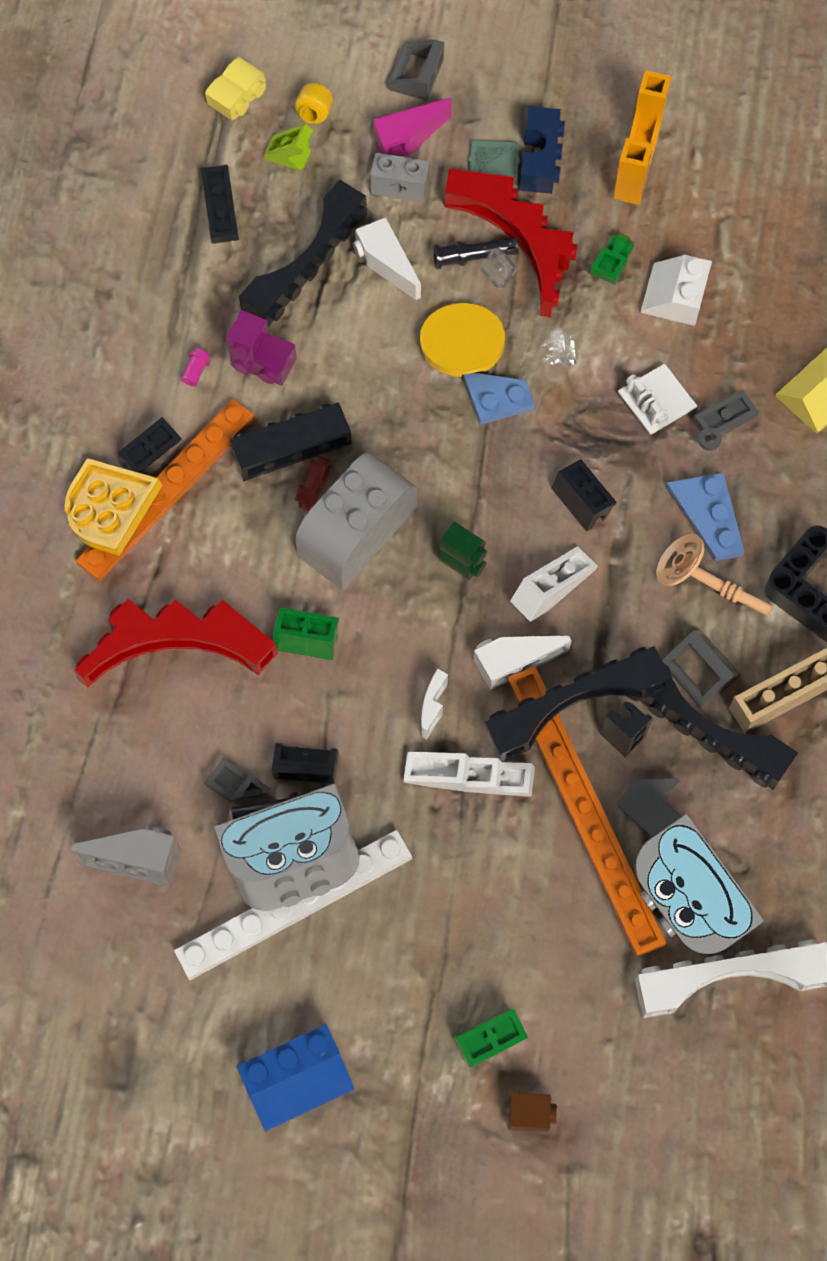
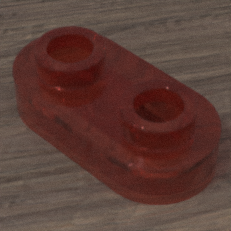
[295,456,332,512]

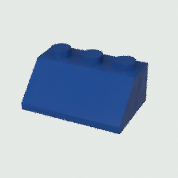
[236,1024,355,1132]

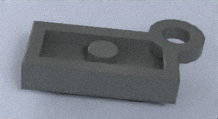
[693,390,759,451]

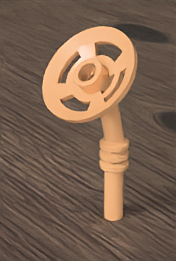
[656,534,773,616]

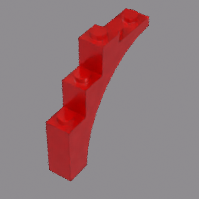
[445,169,578,317]
[74,599,278,688]

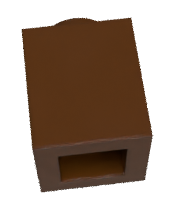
[509,1092,557,1132]

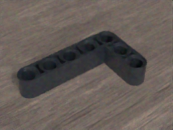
[765,525,827,642]

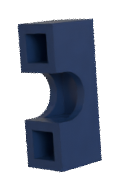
[520,106,565,194]

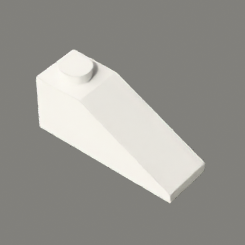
[353,217,421,300]
[510,546,598,622]
[473,636,572,691]

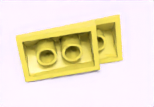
[775,348,827,434]

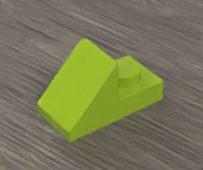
[263,123,313,170]

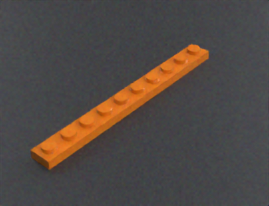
[507,666,666,958]

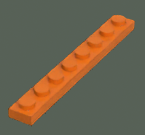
[76,399,255,582]

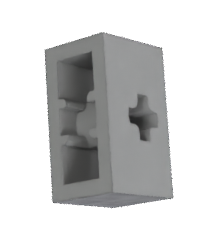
[370,153,430,203]

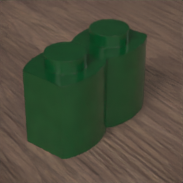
[439,522,487,580]

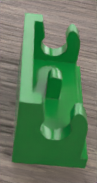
[273,607,339,660]
[452,1008,528,1068]

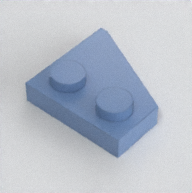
[463,373,535,425]

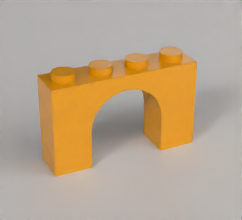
[613,70,672,205]

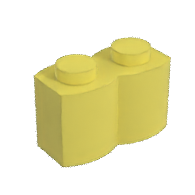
[205,57,266,121]

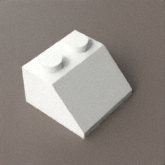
[640,255,712,326]

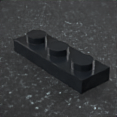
[201,165,239,244]

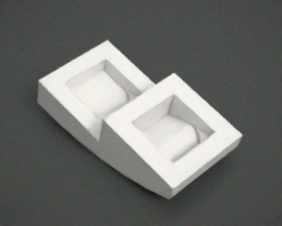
[421,669,448,740]

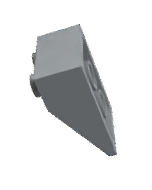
[71,827,181,888]

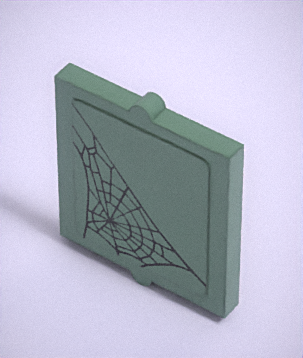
[468,140,521,184]

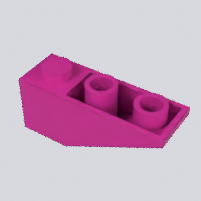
[373,98,452,157]

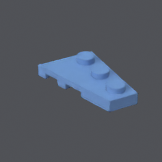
[665,473,745,561]

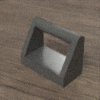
[387,39,445,101]
[662,630,741,708]

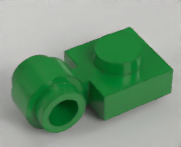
[590,233,635,285]

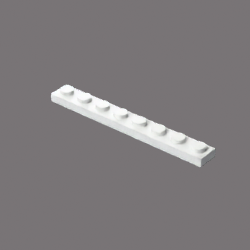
[174,830,412,980]

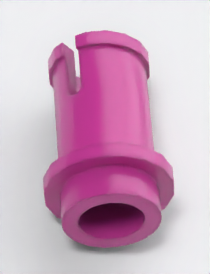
[180,348,210,387]

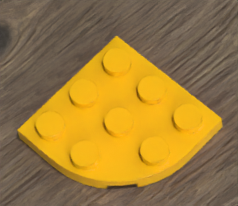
[64,458,163,556]

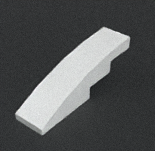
[403,752,535,797]

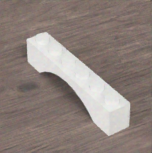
[635,939,827,1018]

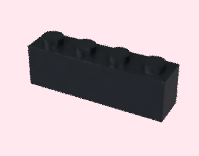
[229,402,352,482]

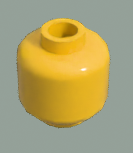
[295,83,333,124]

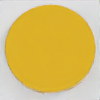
[420,303,505,377]

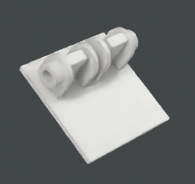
[618,364,698,435]

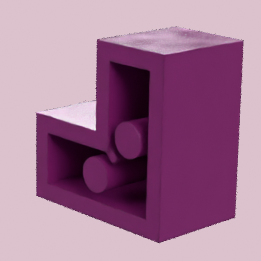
[226,310,297,386]

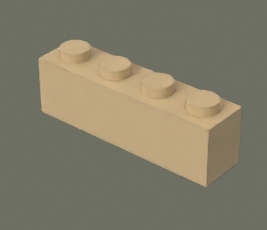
[729,648,827,734]

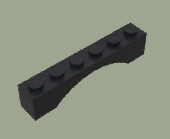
[239,179,368,327]
[485,646,671,762]
[627,663,798,790]

